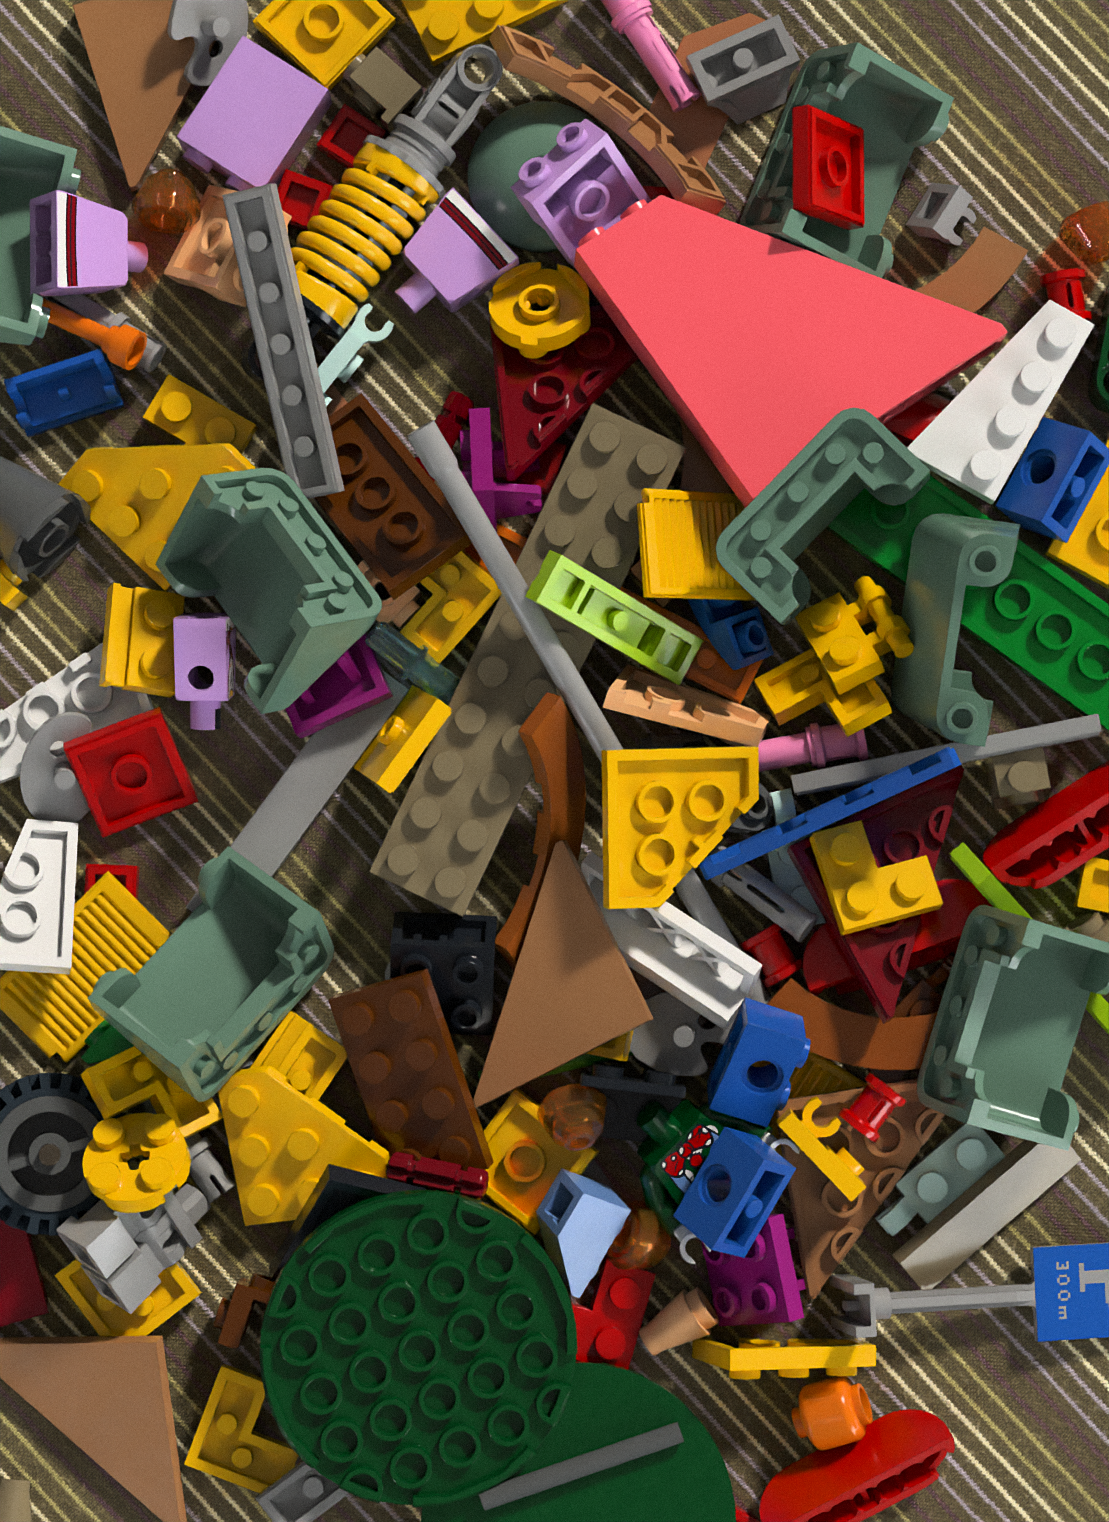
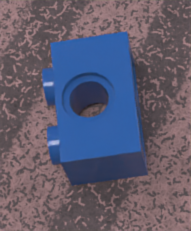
[996,417,1109,543]
[707,997,811,1127]
[673,1127,797,1258]

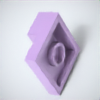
[510,118,651,268]

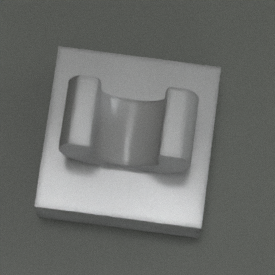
[906,183,977,245]

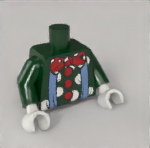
[636,1100,800,1264]

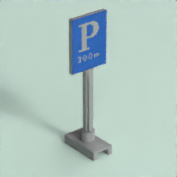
[829,1242,1109,1342]

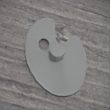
[167,0,248,86]
[20,712,91,822]
[630,991,737,1076]

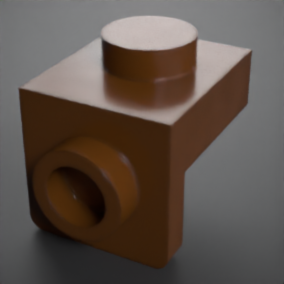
[213,1273,275,1350]

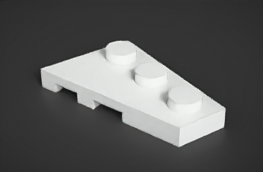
[0,819,78,974]

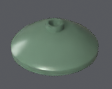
[468,101,601,253]

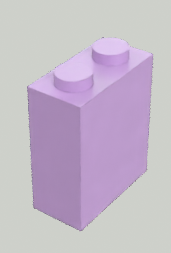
[177,36,332,191]

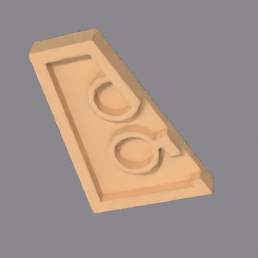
[602,664,771,747]

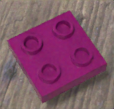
[460,407,542,532]
[286,632,394,739]
[702,1214,806,1326]

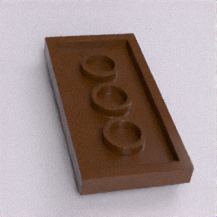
[280,393,472,600]
[328,969,494,1184]

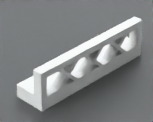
[581,852,762,1030]

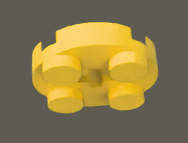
[489,262,591,359]
[82,1113,191,1213]

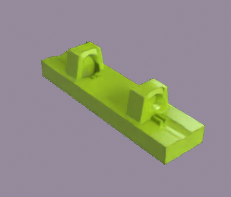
[525,550,704,686]

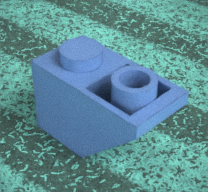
[536,1168,631,1298]

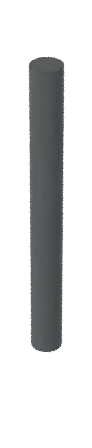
[479,1422,684,1511]

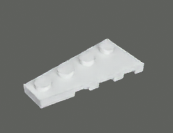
[907,300,1094,505]
[0,642,154,784]

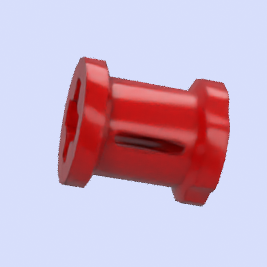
[1039,268,1092,322]
[740,923,803,988]
[838,1072,907,1143]

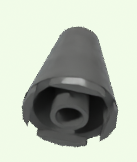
[0,456,91,581]

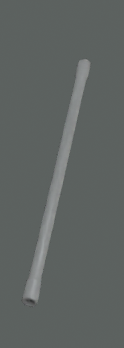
[407,420,771,1004]

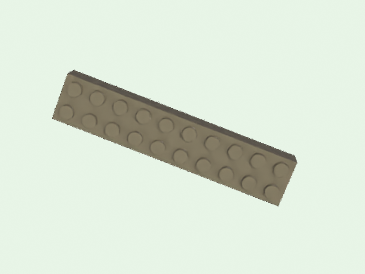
[369,403,686,917]

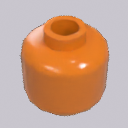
[791,1376,873,1451]

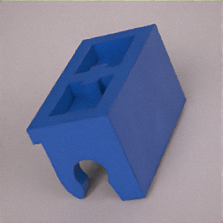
[4,348,124,438]

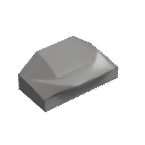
[686,14,800,124]

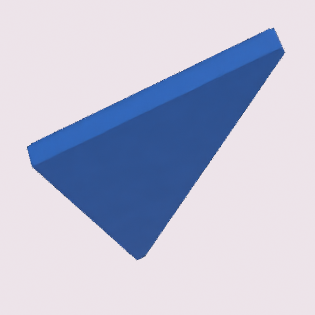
[699,747,962,880]

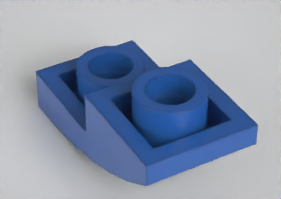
[687,599,774,670]

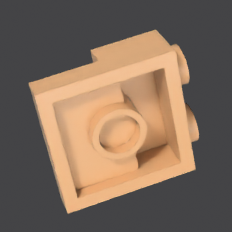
[163,185,292,307]

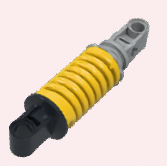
[240,44,503,382]

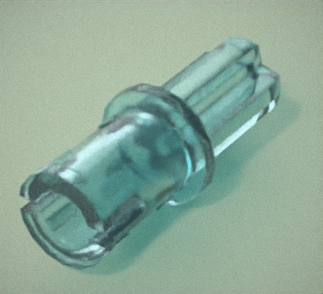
[365,622,461,703]

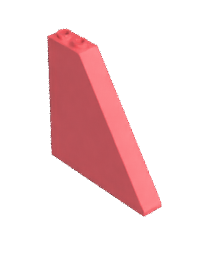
[574,195,1008,508]

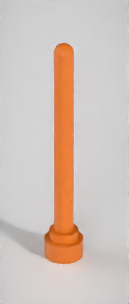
[42,298,147,370]

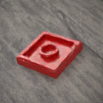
[792,104,865,230]
[63,706,198,838]

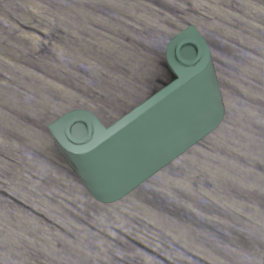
[740,42,954,278]
[0,126,81,346]
[716,408,930,626]
[156,468,382,714]
[891,513,1020,747]
[87,846,334,1102]
[917,905,1109,1151]

